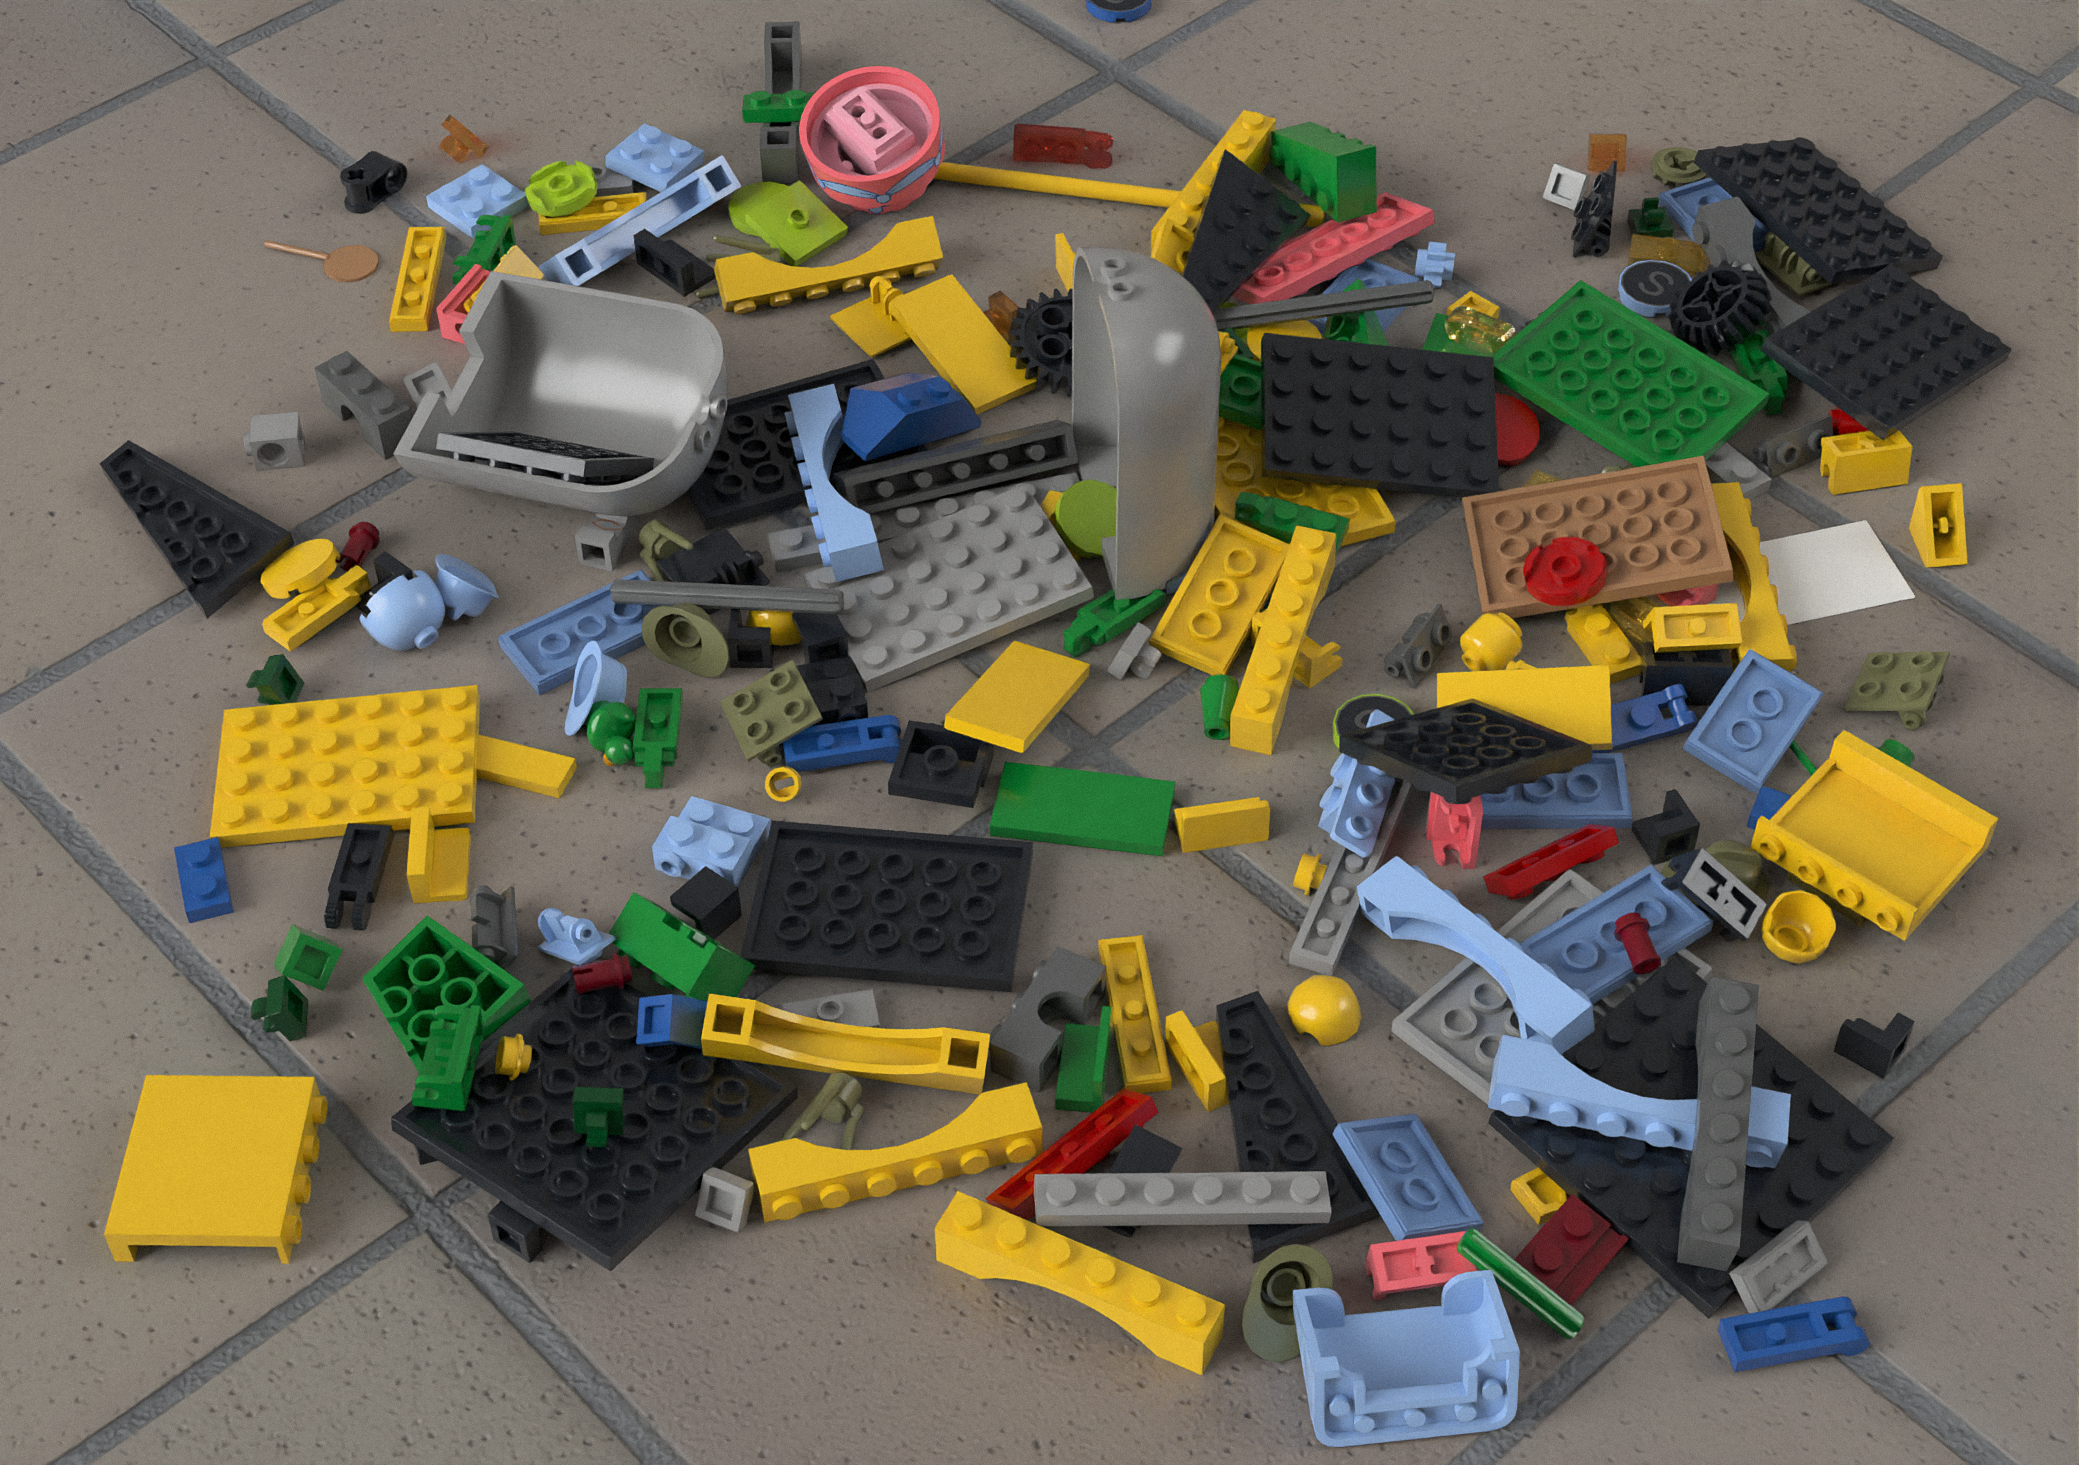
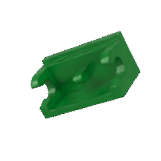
[452,215,516,285]
[412,1005,484,1111]

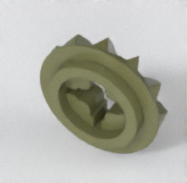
[1650,147,1707,187]

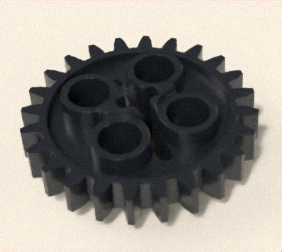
[1008,288,1073,397]

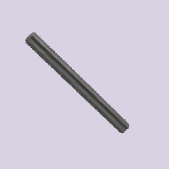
[1213,280,1434,331]
[610,579,845,614]

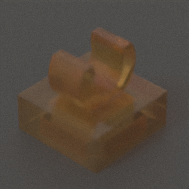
[439,115,489,164]
[1587,133,1627,171]
[983,290,1019,340]

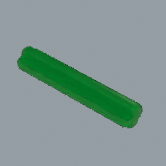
[1457,1228,1584,1340]

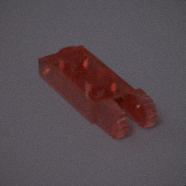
[1013,123,1113,169]

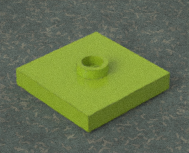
[745,180,848,267]

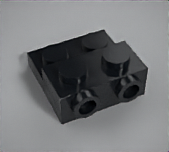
[770,656,869,726]
[888,720,993,808]

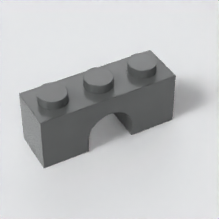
[314,351,413,460]
[988,946,1106,1093]

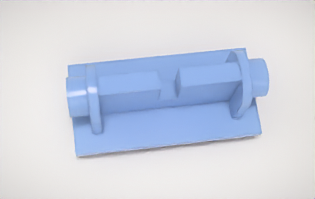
[537,908,616,965]

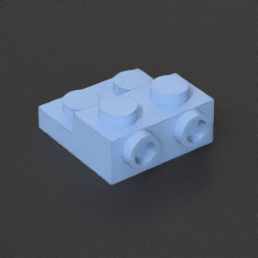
[652,796,771,888]

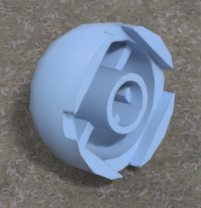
[360,570,446,651]

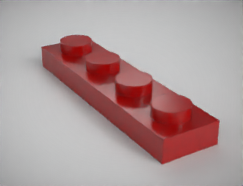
[986,1088,1159,1220]

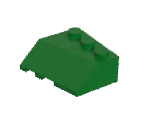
[362,915,531,1073]

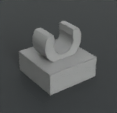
[1542,163,1591,210]
[1107,622,1162,680]
[695,1167,755,1233]

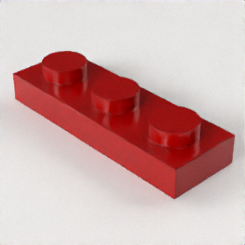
[1483,824,1619,900]

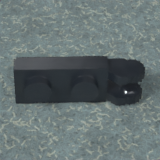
[324,823,394,931]

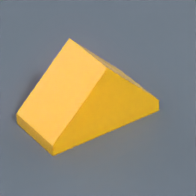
[1909,483,1968,568]

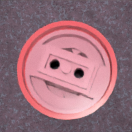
[799,66,945,215]

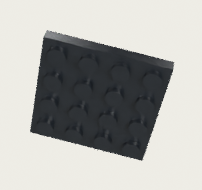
[436,431,654,483]
[1339,698,1592,804]

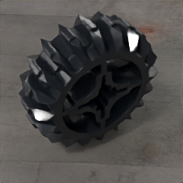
[1668,259,1772,356]

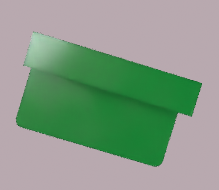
[1055,1006,1112,1113]

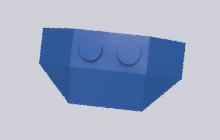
[840,373,982,461]

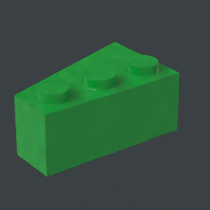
[608,892,755,1001]

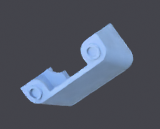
[1293,1270,1520,1447]

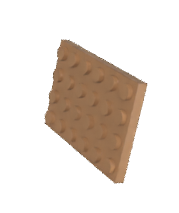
[1462,456,1734,618]

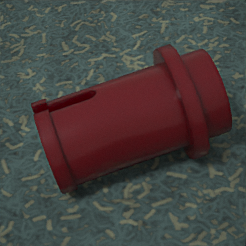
[336,521,380,572]
[1614,912,1661,975]
[572,953,632,995]

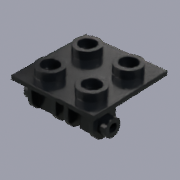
[1571,160,1617,258]
[657,527,770,615]

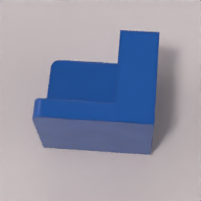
[636,994,708,1049]

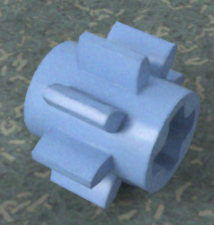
[1415,241,1455,288]

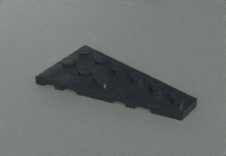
[1181,149,1311,315]
[100,440,295,619]
[1216,991,1380,1264]

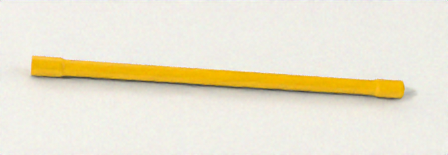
[933,162,1325,228]

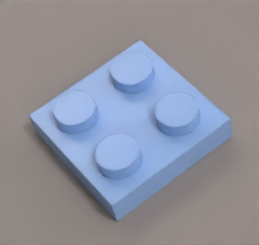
[605,123,704,192]
[426,164,529,239]

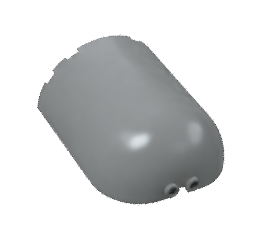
[1072,247,1221,600]
[393,271,728,517]

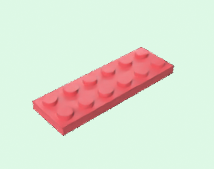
[1232,192,1435,304]

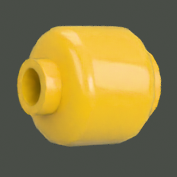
[1460,612,1522,671]

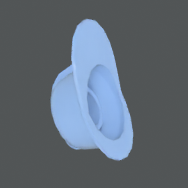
[435,554,499,621]
[565,640,627,736]

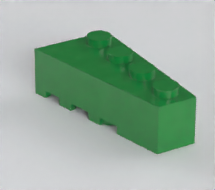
[1268,121,1377,223]

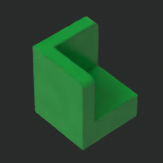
[274,924,343,991]

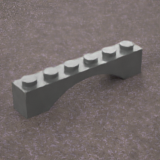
[760,21,802,184]
[1692,197,1811,382]
[1677,976,1759,1271]

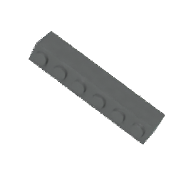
[834,419,1079,514]

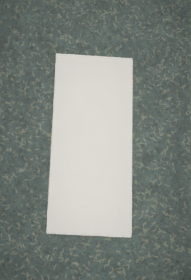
[1629,520,1915,642]

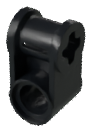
[340,151,407,214]

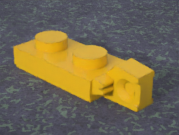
[262,565,372,652]
[1565,604,1641,684]

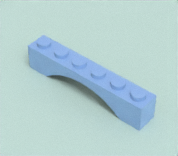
[539,155,741,286]
[785,384,884,582]
[1357,855,1595,1054]
[1488,1035,1791,1168]

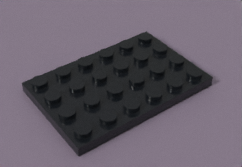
[1693,137,1943,284]
[1760,264,2012,441]
[1261,333,1499,498]
[687,359,927,530]
[741,821,1033,992]

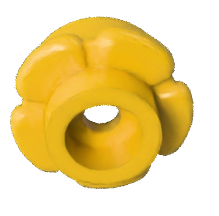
[1293,853,1328,896]
[495,1034,532,1081]

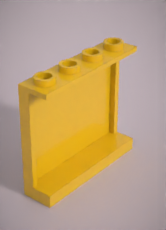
[1750,730,1999,941]
[104,1075,328,1264]

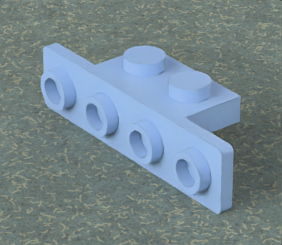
[1318,709,1396,858]

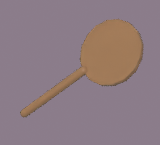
[264,240,379,283]

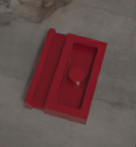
[1514,1194,1629,1307]

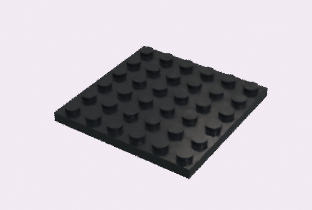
[1488,956,1895,1319]
[391,962,798,1271]

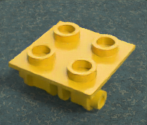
[830,276,911,358]

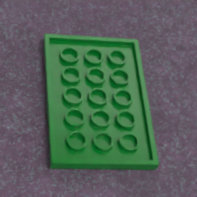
[1491,280,1769,467]

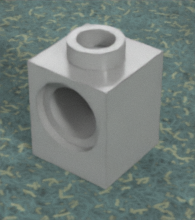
[244,412,305,471]

